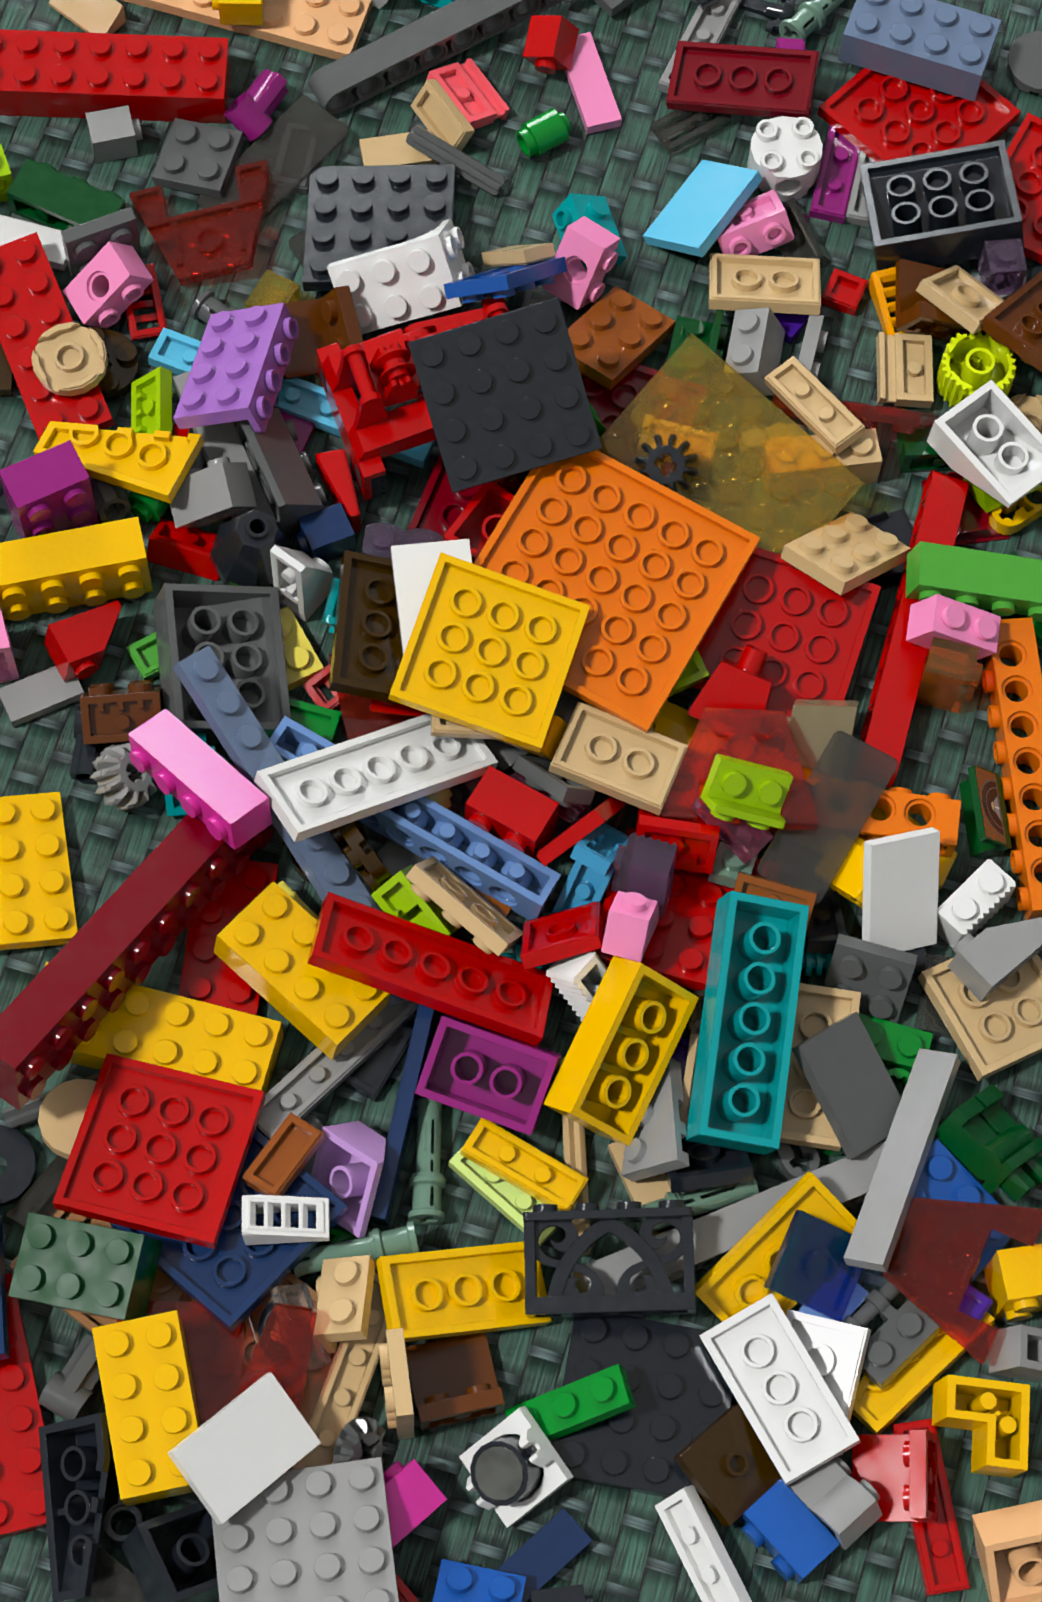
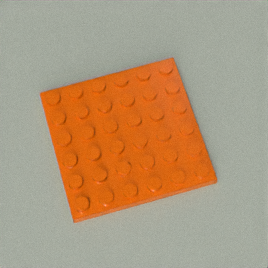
[473,450,760,733]

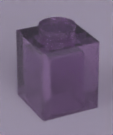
[977,238,1027,295]

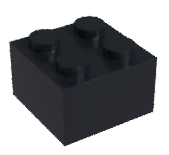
[121,1502,219,1602]

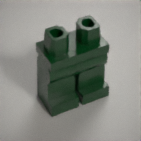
[935,1084,1042,1203]

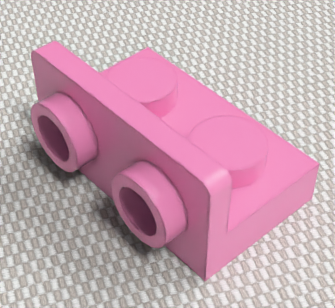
[716,189,794,255]

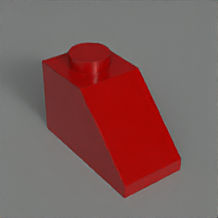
[44,600,122,682]

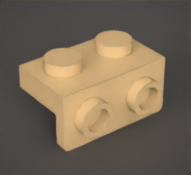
[311,1255,376,1353]

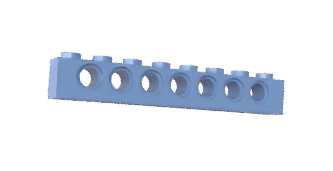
[270,716,561,920]

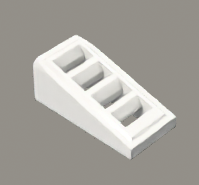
[242,1195,330,1245]

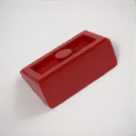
[147,519,219,581]

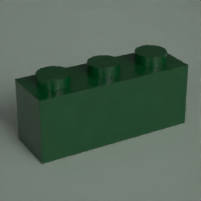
[6,158,126,231]

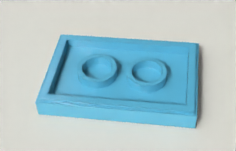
[643,159,762,257]

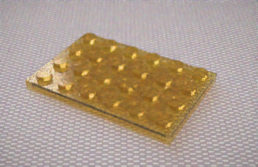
[598,333,864,555]

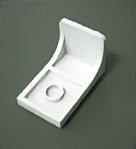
[327,219,475,334]

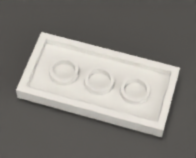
[699,1293,861,1486]

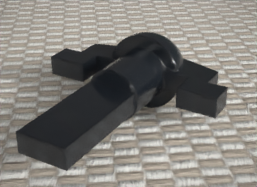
[740,0,796,33]

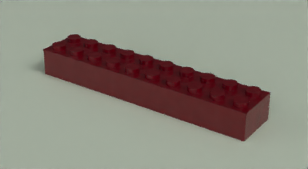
[0,764,274,1111]

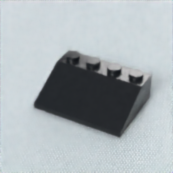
[859,140,1024,271]

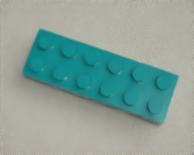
[685,891,809,1155]

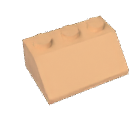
[972,1500,1042,1602]

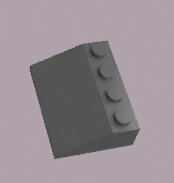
[153,583,291,746]

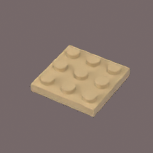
[918,954,1042,1081]

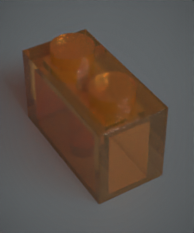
[915,637,983,714]

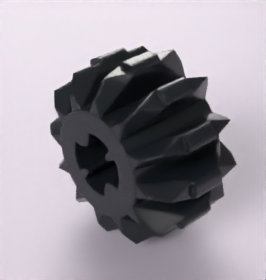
[634,434,699,494]

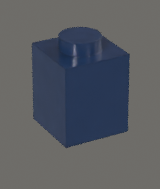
[294,503,356,562]

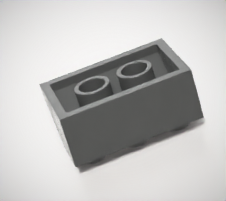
[236,408,327,535]

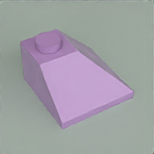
[311,1121,386,1238]

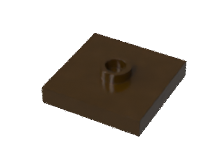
[673,1404,782,1527]

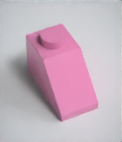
[601,891,659,963]

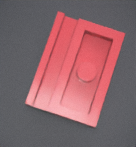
[426,58,510,129]

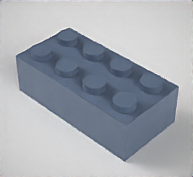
[838,0,1001,102]

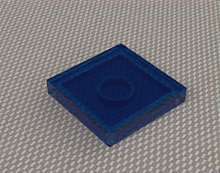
[764,1210,863,1322]

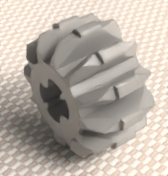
[90,742,157,810]

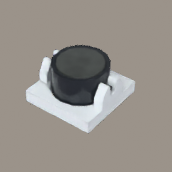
[459,1406,574,1528]

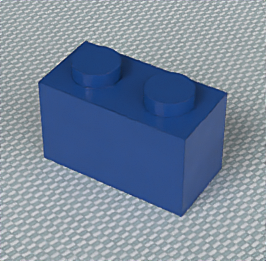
[740,1479,840,1585]

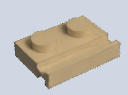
[876,332,934,408]

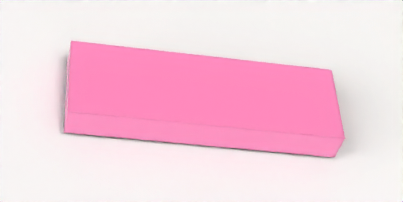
[564,32,622,134]

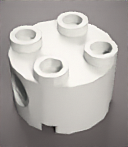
[747,116,823,202]

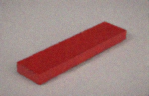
[891,1418,970,1597]

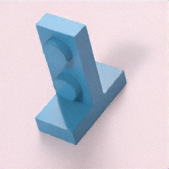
[551,823,635,914]

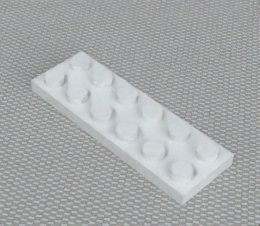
[254,713,498,842]

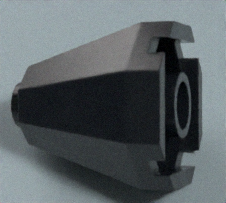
[209,509,293,587]

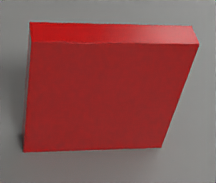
[536,797,626,867]
[520,901,604,970]

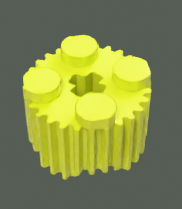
[936,332,1017,407]

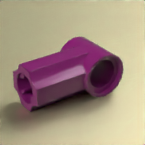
[224,69,288,142]

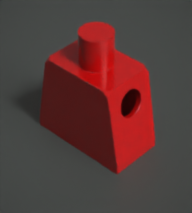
[687,644,774,745]

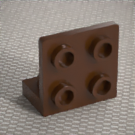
[895,259,982,342]
[283,285,363,380]
[80,680,162,745]
[406,1332,505,1432]

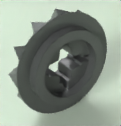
[333,1417,388,1464]

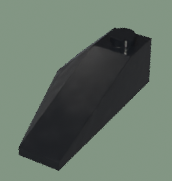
[39,1413,110,1602]

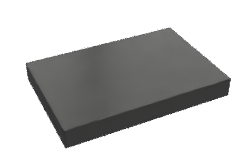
[792,1012,901,1159]

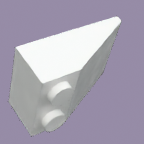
[927,379,1042,508]

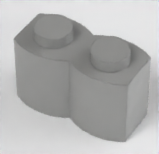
[788,1456,882,1550]

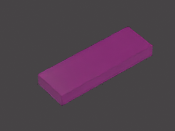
[808,125,860,224]

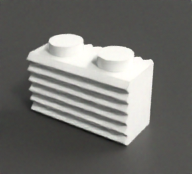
[937,859,1016,948]
[546,951,607,1022]

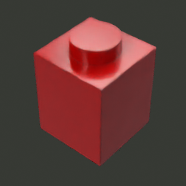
[523,15,579,74]

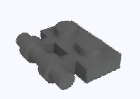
[841,1281,940,1390]

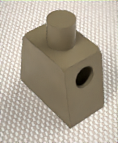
[764,699,859,780]

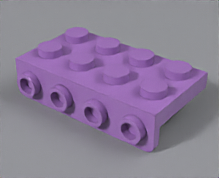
[173,303,299,433]

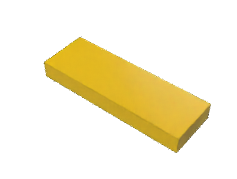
[460,1118,589,1211]

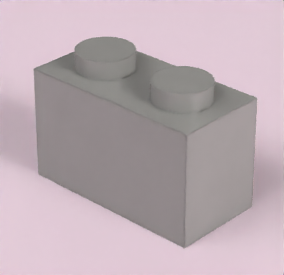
[723,307,785,397]
[170,457,257,528]

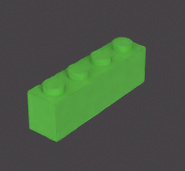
[905,541,1042,622]

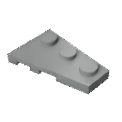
[621,1058,689,1182]

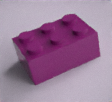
[0,440,100,539]
[415,1014,562,1136]

